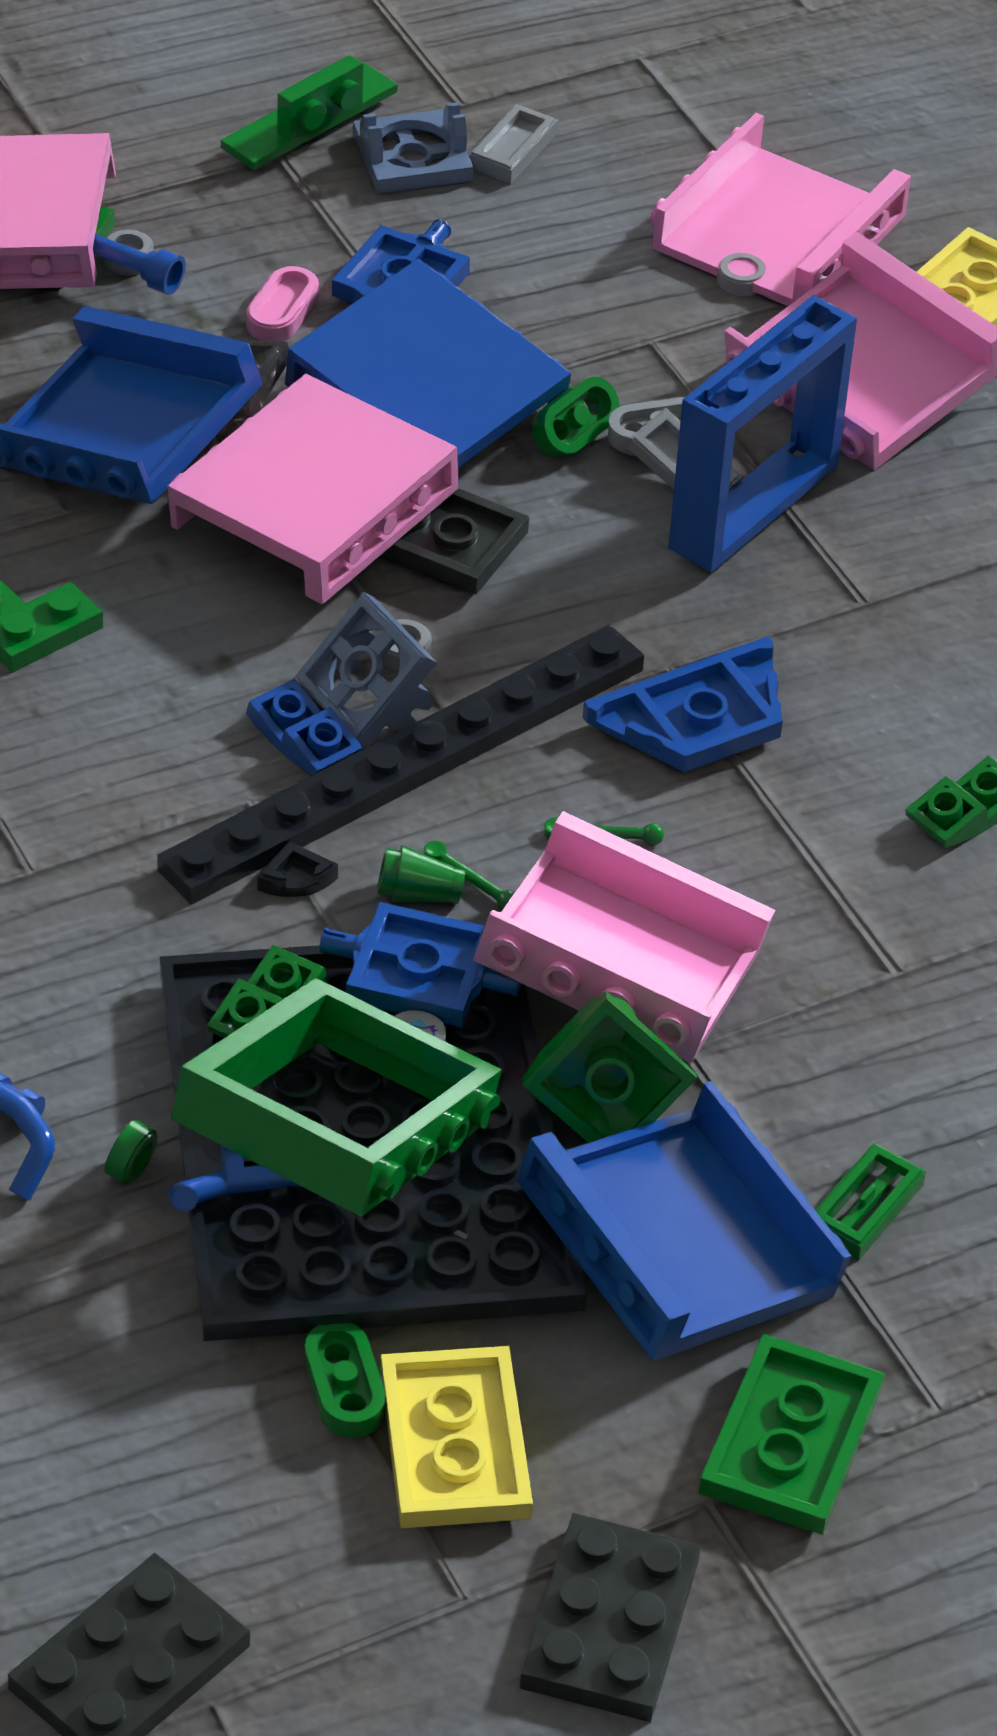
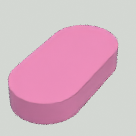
[246,266,319,343]

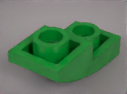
[905,755,997,848]
[207,945,327,1038]

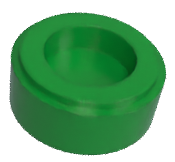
[104,1120,158,1185]

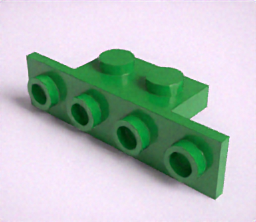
[221,55,398,170]

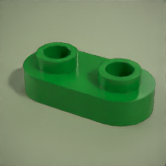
[532,376,620,458]
[305,1323,386,1438]

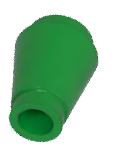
[377,845,465,904]

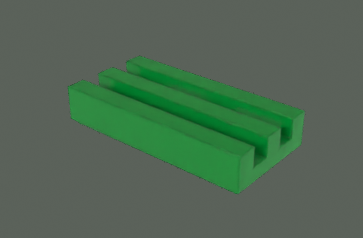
[815,1143,926,1261]

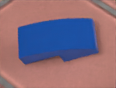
[246,678,363,775]

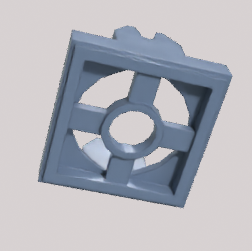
[353,102,474,194]
[294,592,437,748]

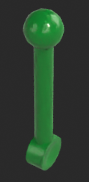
[544,817,665,846]
[424,841,515,910]

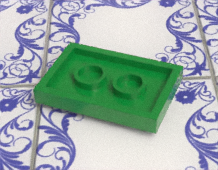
[698,1334,885,1535]

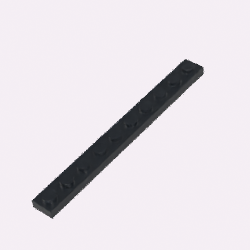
[157,624,644,905]

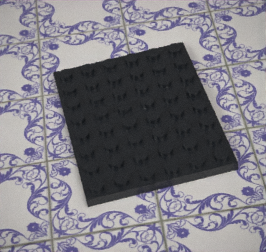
[160,945,587,1341]

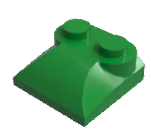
[522,991,697,1143]

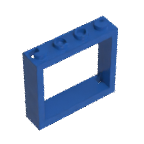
[668,295,857,572]

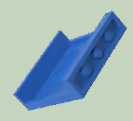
[285,258,571,467]
[0,306,263,504]
[516,1081,851,1361]

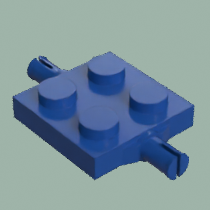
[332,219,470,303]
[319,902,522,1028]

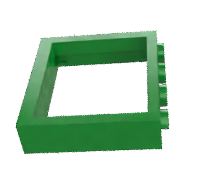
[171,978,502,1217]

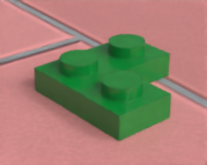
[0,579,103,673]

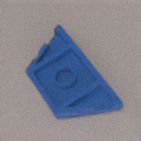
[582,636,783,772]

